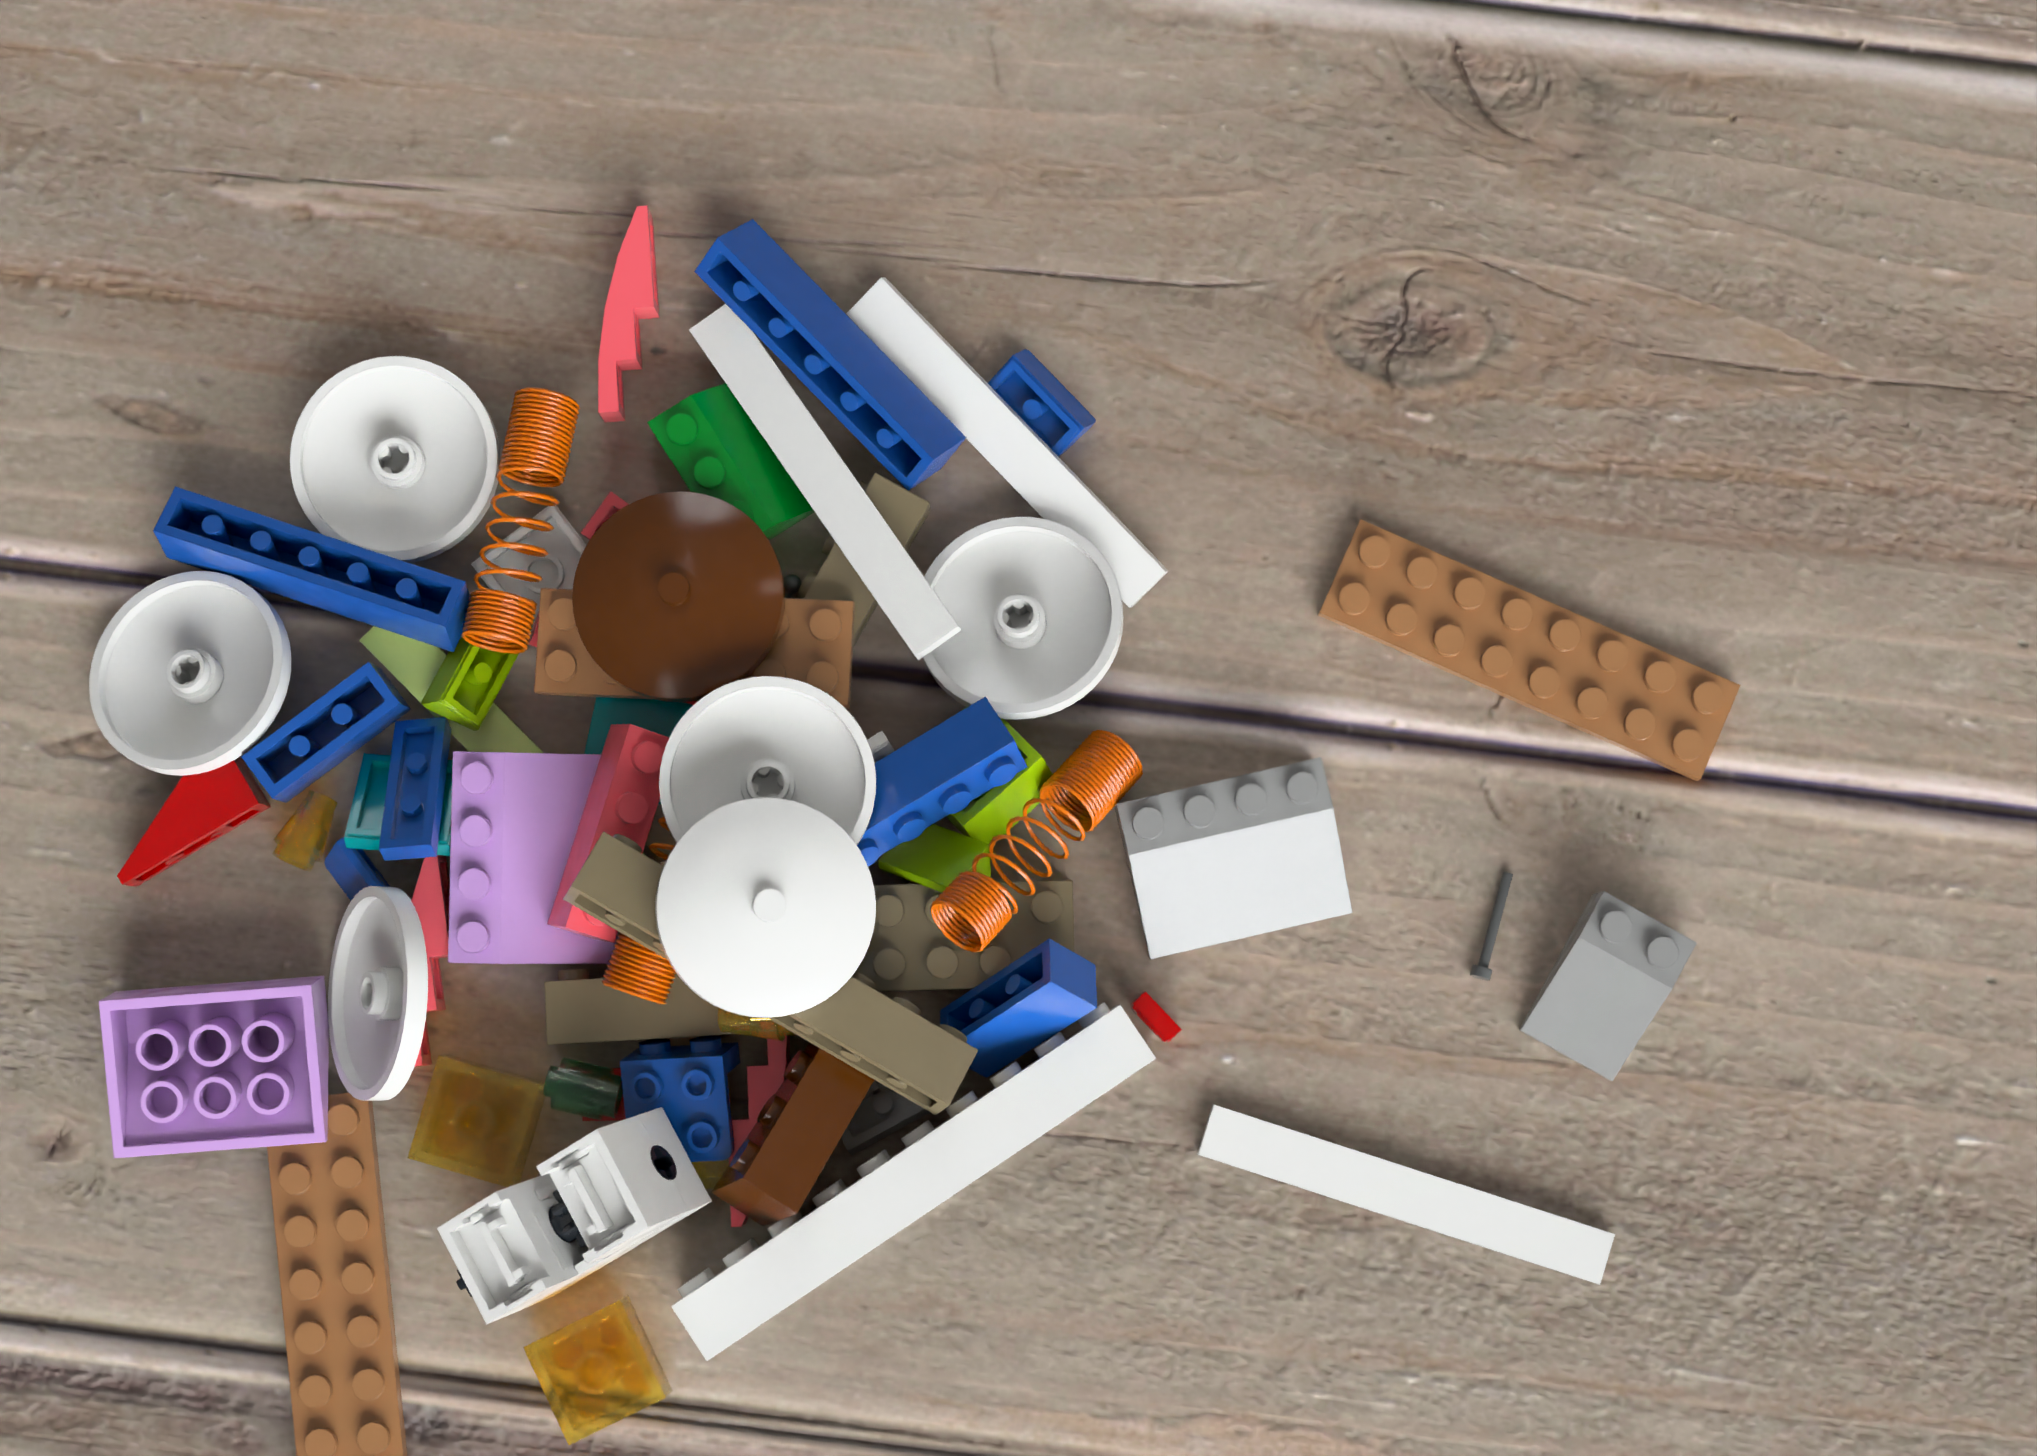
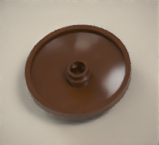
[572,491,785,702]

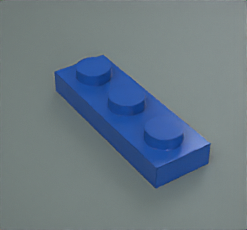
[379,717,452,861]

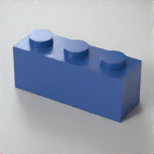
[241,662,411,803]
[940,938,1097,1078]

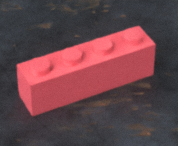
[547,724,669,943]

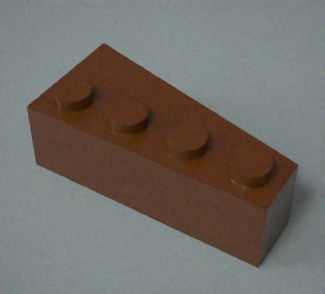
[711,1042,874,1227]

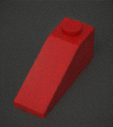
[117,756,271,887]

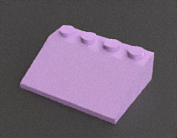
[448,751,618,964]
[99,976,329,1158]

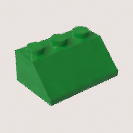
[647,383,815,540]

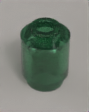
[543,1057,623,1120]

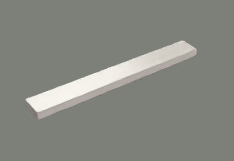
[846,277,1168,608]
[689,304,961,660]
[1197,1104,1615,1285]

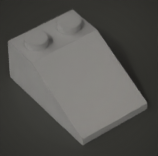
[1519,891,1697,1081]

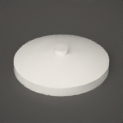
[290,356,501,563]
[923,517,1124,720]
[89,571,292,776]
[659,676,876,845]
[655,797,876,1018]
[328,886,428,1101]

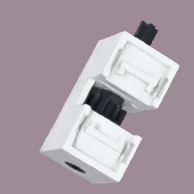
[437,1107,712,1325]

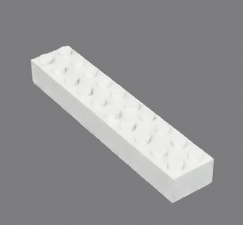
[671,1002,1156,1361]

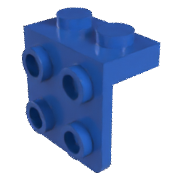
[620,1035,740,1162]

